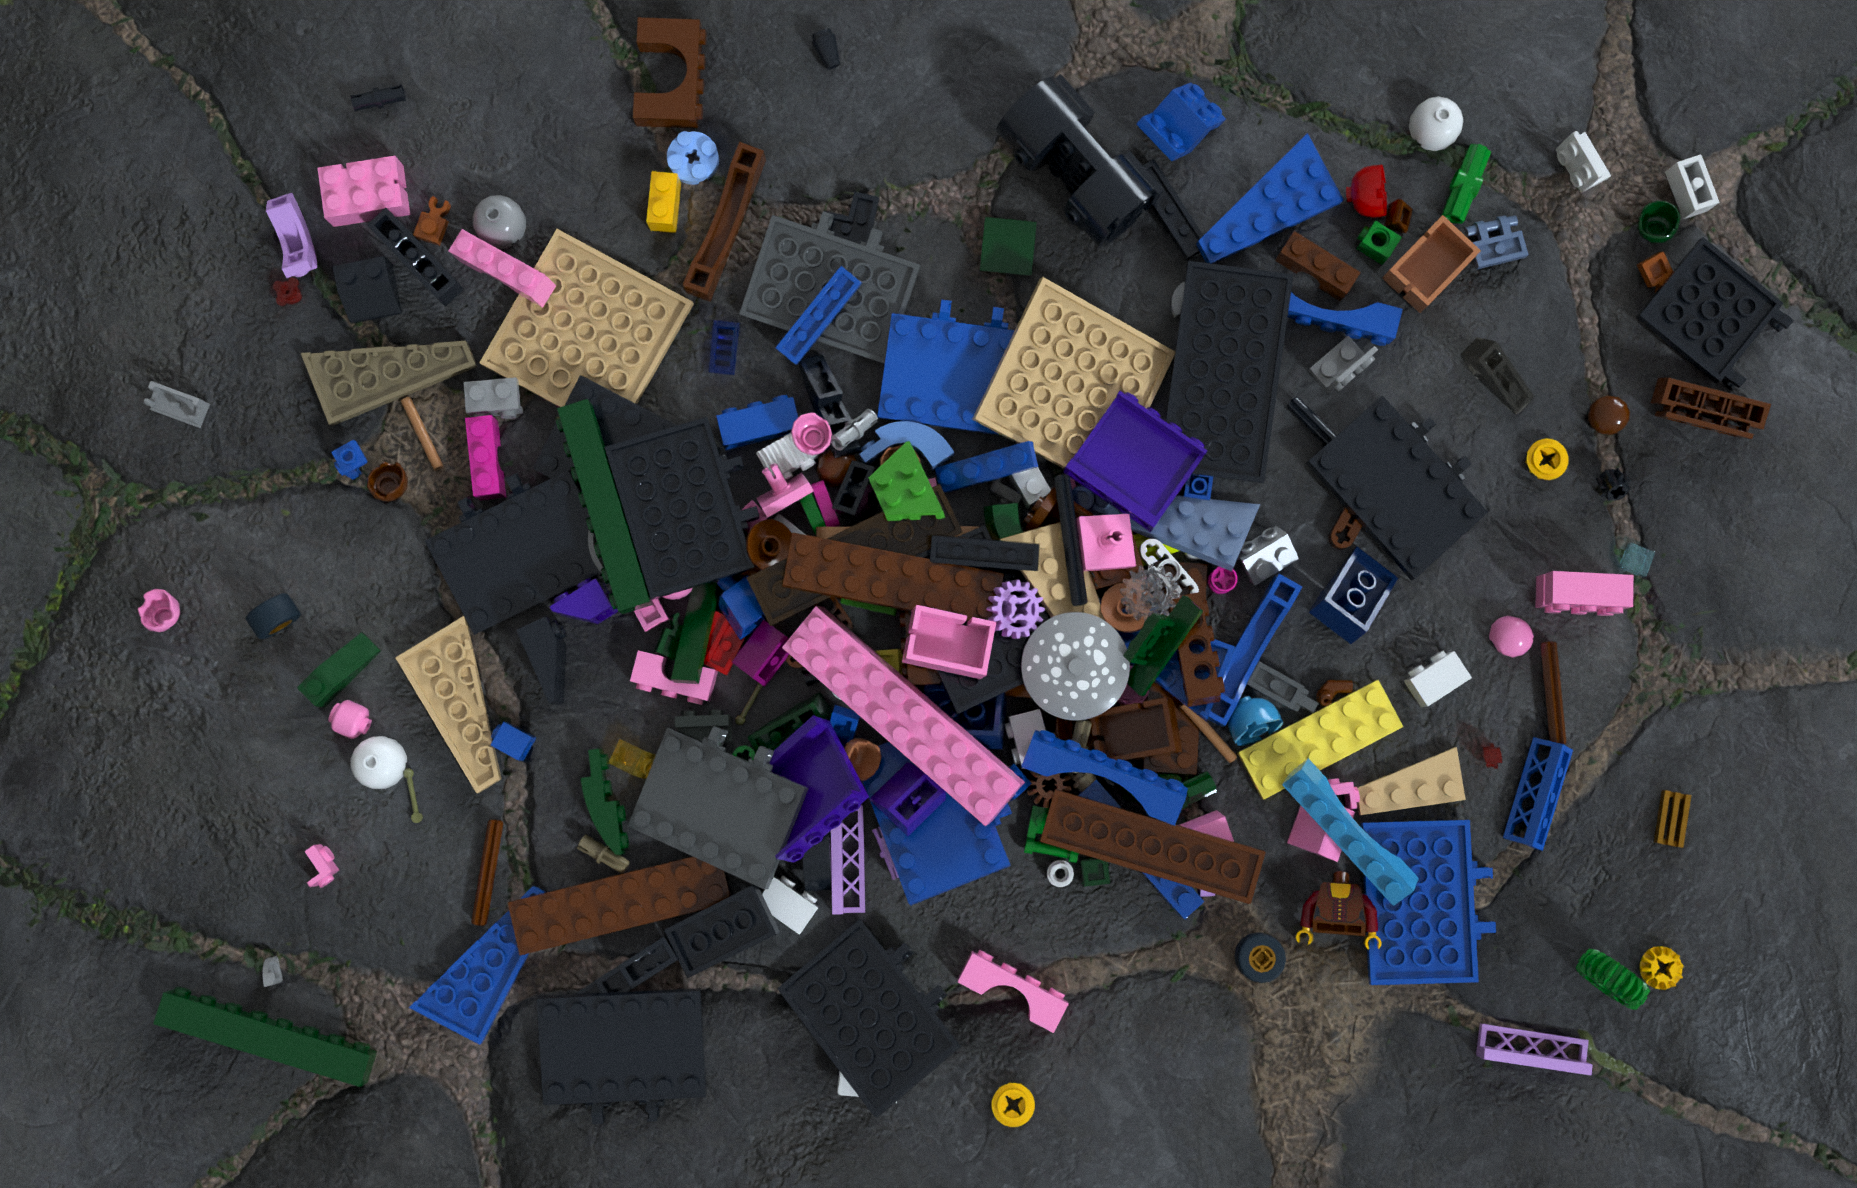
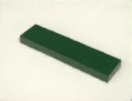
[671,582,720,684]

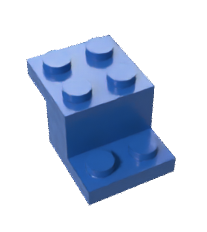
[1136,83,1226,161]

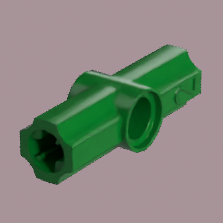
[1441,144,1491,224]

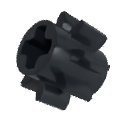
[1596,468,1631,501]

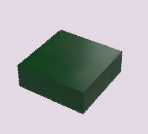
[1080,858,1110,887]

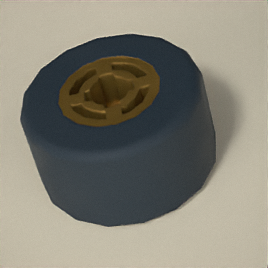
[245,593,301,639]
[1234,932,1286,983]

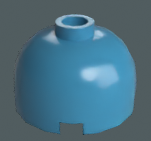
[1228,696,1283,746]

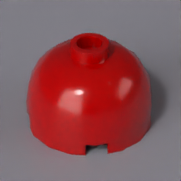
[1346,165,1387,218]

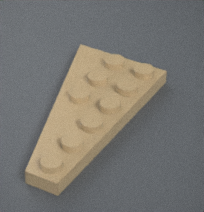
[1000,522,1105,621]
[396,616,502,793]

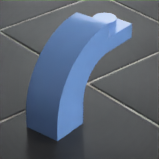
[859,421,954,471]

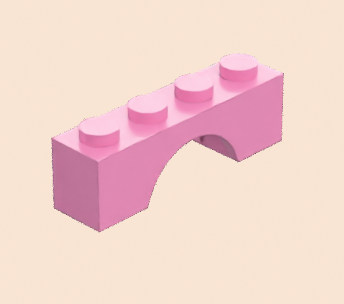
[448,229,556,308]
[957,950,1068,1033]

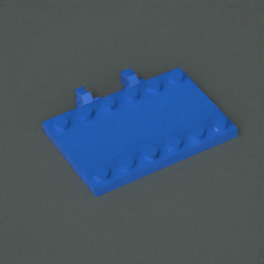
[877,299,1015,436]
[863,742,1012,906]
[1361,820,1496,985]

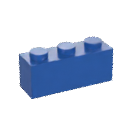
[716,395,798,450]

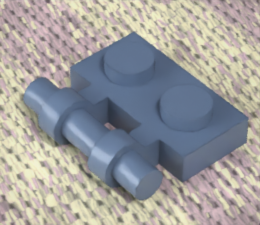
[1464,215,1528,270]

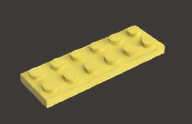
[1237,680,1403,800]

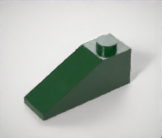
[297,632,381,708]
[747,692,832,752]

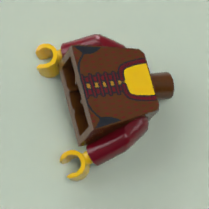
[1296,871,1382,950]

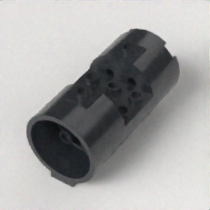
[996,74,1164,248]

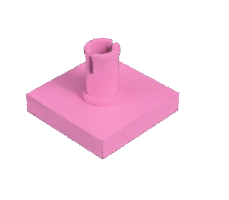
[756,463,814,518]
[1076,514,1136,571]

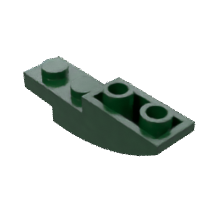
[581,749,629,855]

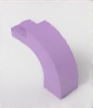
[266,193,317,278]

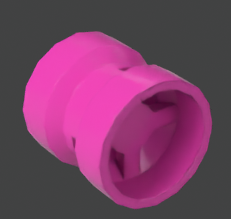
[1207,567,1237,594]

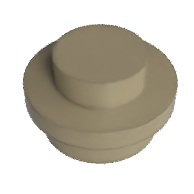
[1072,772,1097,792]

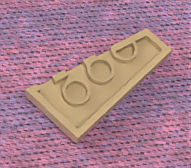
[1357,747,1466,815]

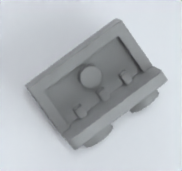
[464,377,523,419]
[1237,526,1299,586]

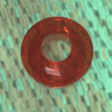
[1483,743,1503,769]

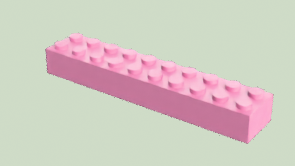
[782,606,1025,826]

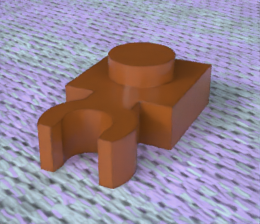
[413,196,451,246]
[1637,251,1673,293]

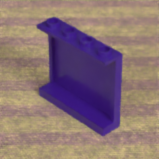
[1063,391,1208,532]
[769,716,869,863]

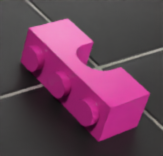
[465,415,506,501]

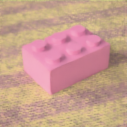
[318,156,410,227]
[1535,571,1634,616]
[902,605,996,679]

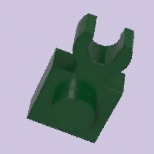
[653,613,683,662]

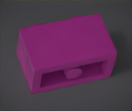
[732,620,789,687]

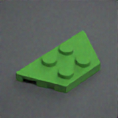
[868,441,945,521]

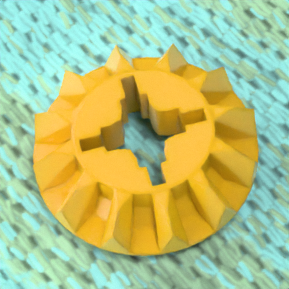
[1525,439,1569,481]
[1639,946,1684,990]
[992,1082,1035,1127]

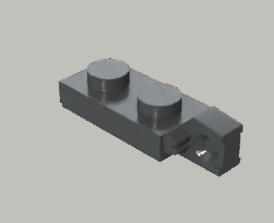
[1246,661,1319,713]

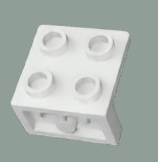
[1555,131,1611,193]

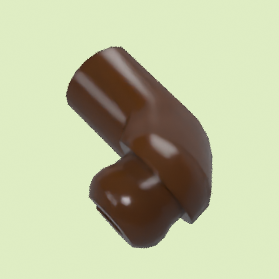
[1316,680,1353,706]

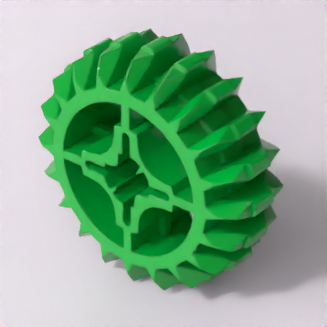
[1576,949,1650,1010]

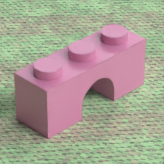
[630,650,718,705]

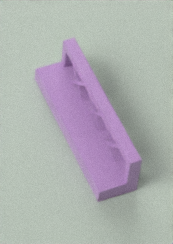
[831,805,865,915]
[1476,1023,1593,1075]

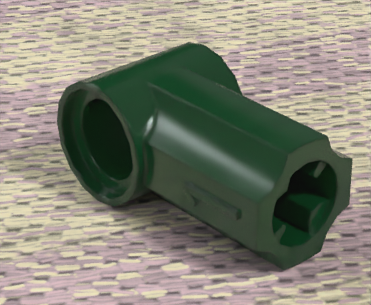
[1181,771,1217,809]

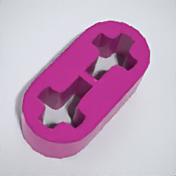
[811,480,840,527]

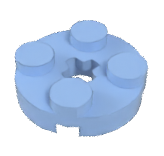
[667,131,719,185]

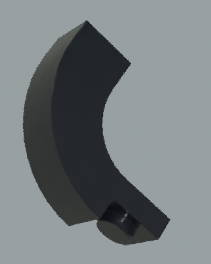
[803,831,832,891]

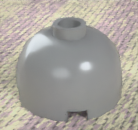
[472,195,526,249]

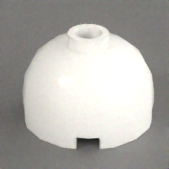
[1409,96,1463,151]
[351,736,407,789]

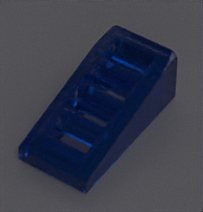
[709,320,741,375]

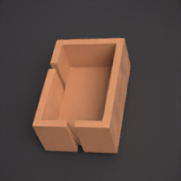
[1382,215,1481,313]

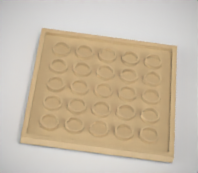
[479,229,694,407]
[972,277,1175,469]

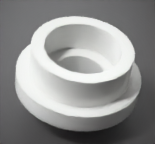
[1047,860,1074,887]

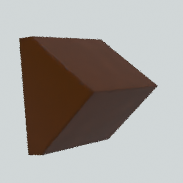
[1384,199,1413,233]

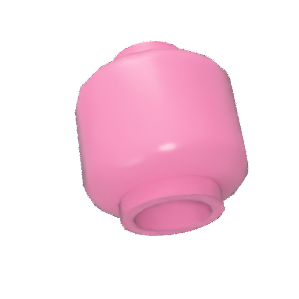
[328,700,372,739]

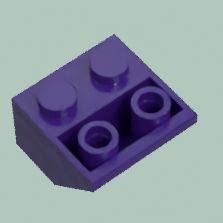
[549,578,618,624]
[870,762,946,836]

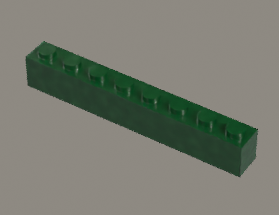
[555,399,653,614]
[153,987,378,1087]

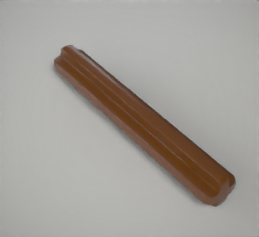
[1541,641,1566,745]
[471,819,503,926]

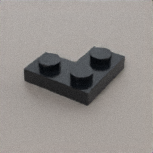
[824,191,880,244]

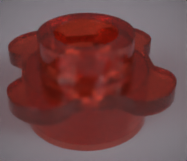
[273,277,302,306]

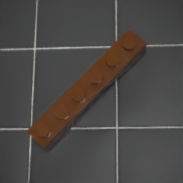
[683,142,766,302]

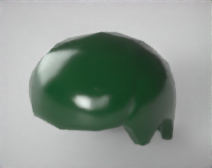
[1637,200,1681,243]

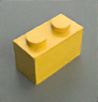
[646,171,681,233]

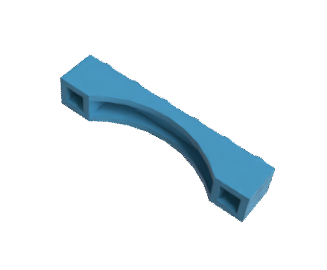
[1282,758,1419,906]

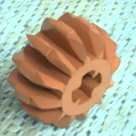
[1027,771,1072,808]

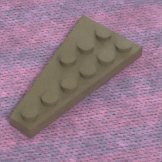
[301,341,478,426]

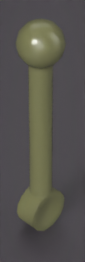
[735,682,763,725]
[403,768,423,823]

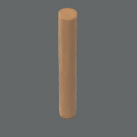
[401,397,444,471]
[1179,702,1237,763]

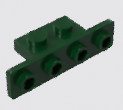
[1123,596,1203,696]

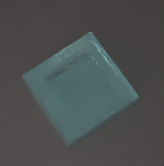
[1619,543,1655,577]

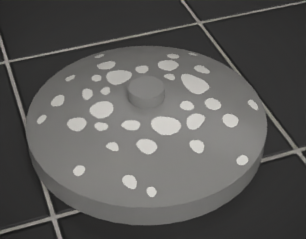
[1021,612,1130,720]

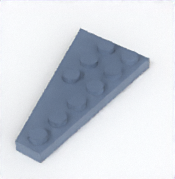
[1089,493,1260,571]

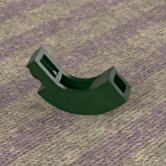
[983,503,1024,540]

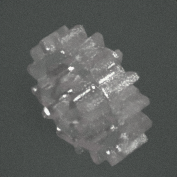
[1120,564,1179,621]

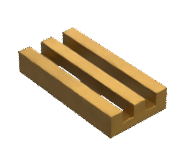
[1654,790,1691,848]

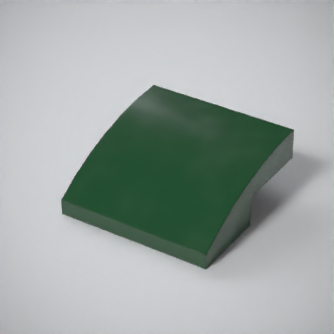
[980,217,1037,276]

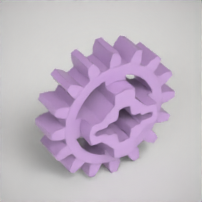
[986,580,1045,639]

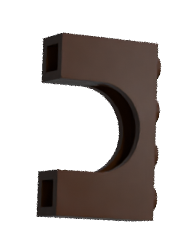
[633,17,707,128]

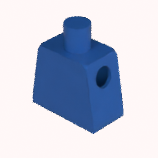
[717,575,767,640]

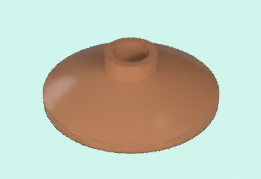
[1101,582,1154,633]

